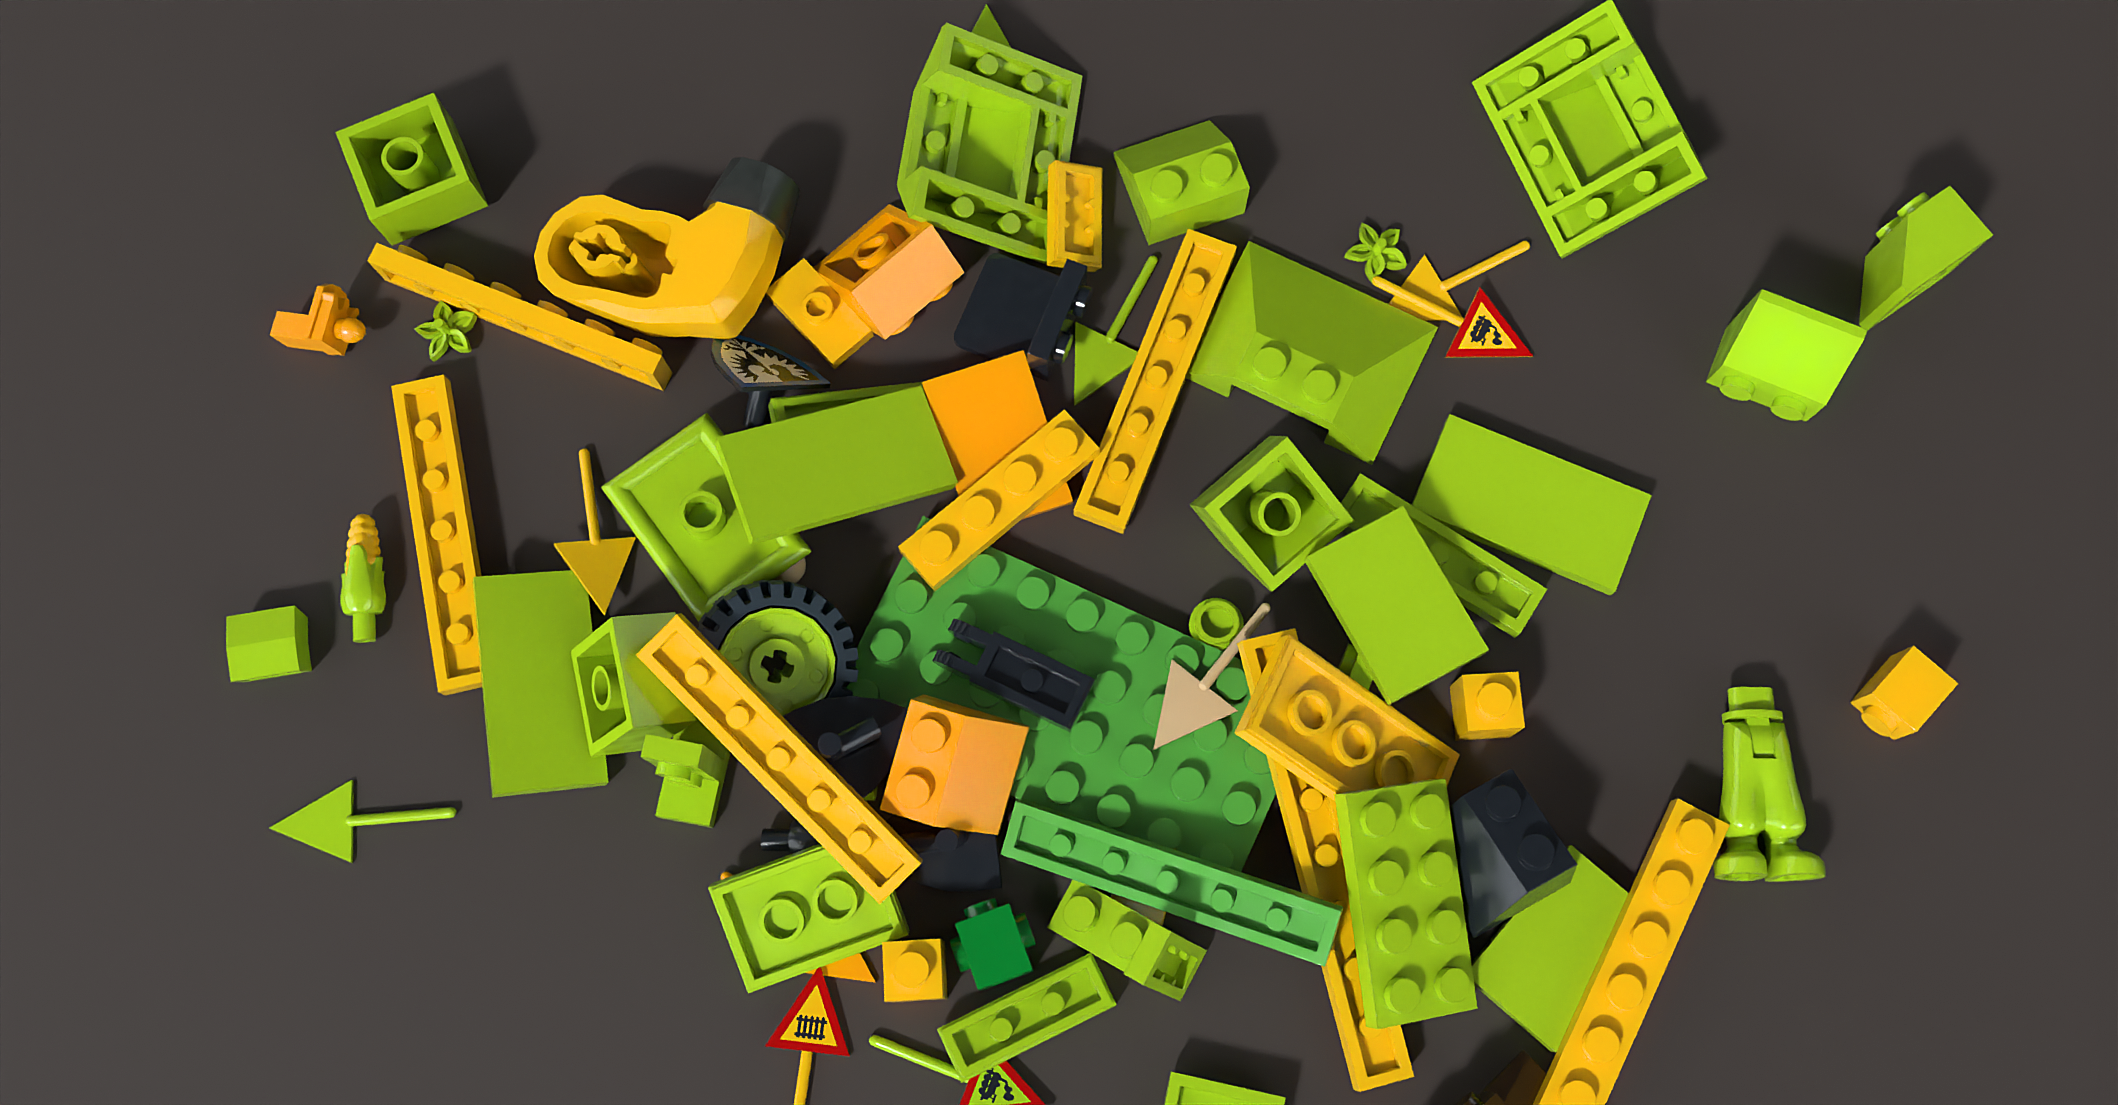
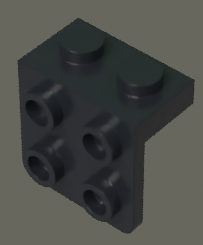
[954,253,1093,381]

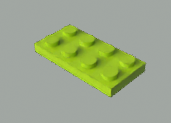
[1334,779,1478,1029]

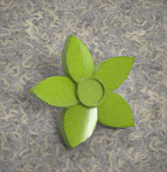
[1344,223,1407,283]
[414,301,478,362]

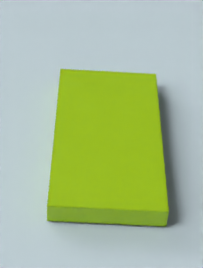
[715,385,958,545]
[1412,414,1652,596]
[473,570,608,798]

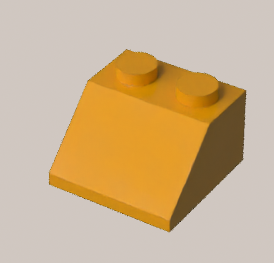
[813,204,965,340]
[880,694,1030,835]

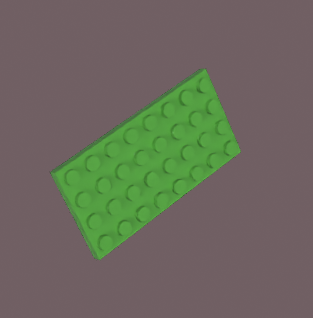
[847,516,1276,872]

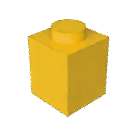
[1850,645,1958,740]
[1450,672,1525,741]
[882,939,948,1002]

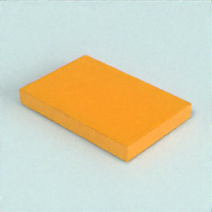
[922,350,1073,520]

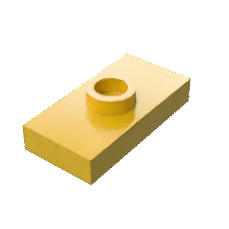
[1047,160,1103,272]
[765,258,874,369]

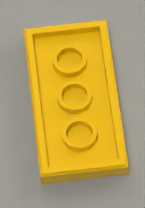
[1234,634,1460,802]

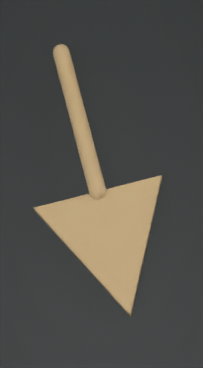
[1153,603,1271,750]

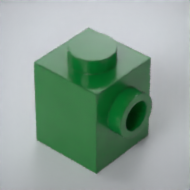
[950,898,1036,991]

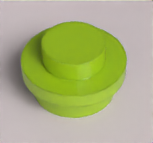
[1189,598,1244,652]

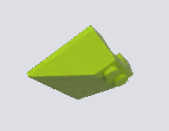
[1472,0,1708,259]
[897,23,1083,265]
[1186,241,1438,465]

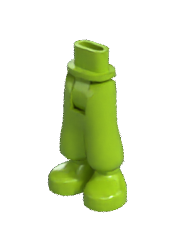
[1713,687,1826,882]

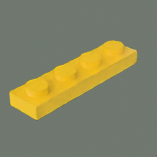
[898,409,1100,592]

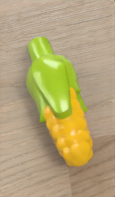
[340,514,386,643]

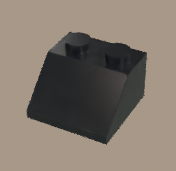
[1449,768,1578,939]

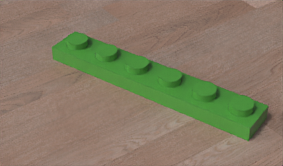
[1001,799,1344,967]

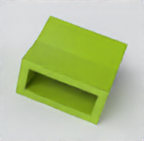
[226,605,312,682]

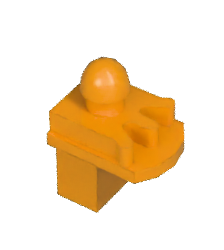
[270,283,366,356]

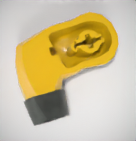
[534,157,800,340]

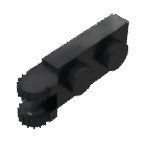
[932,619,1095,733]

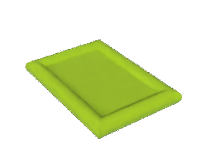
[601,412,812,622]

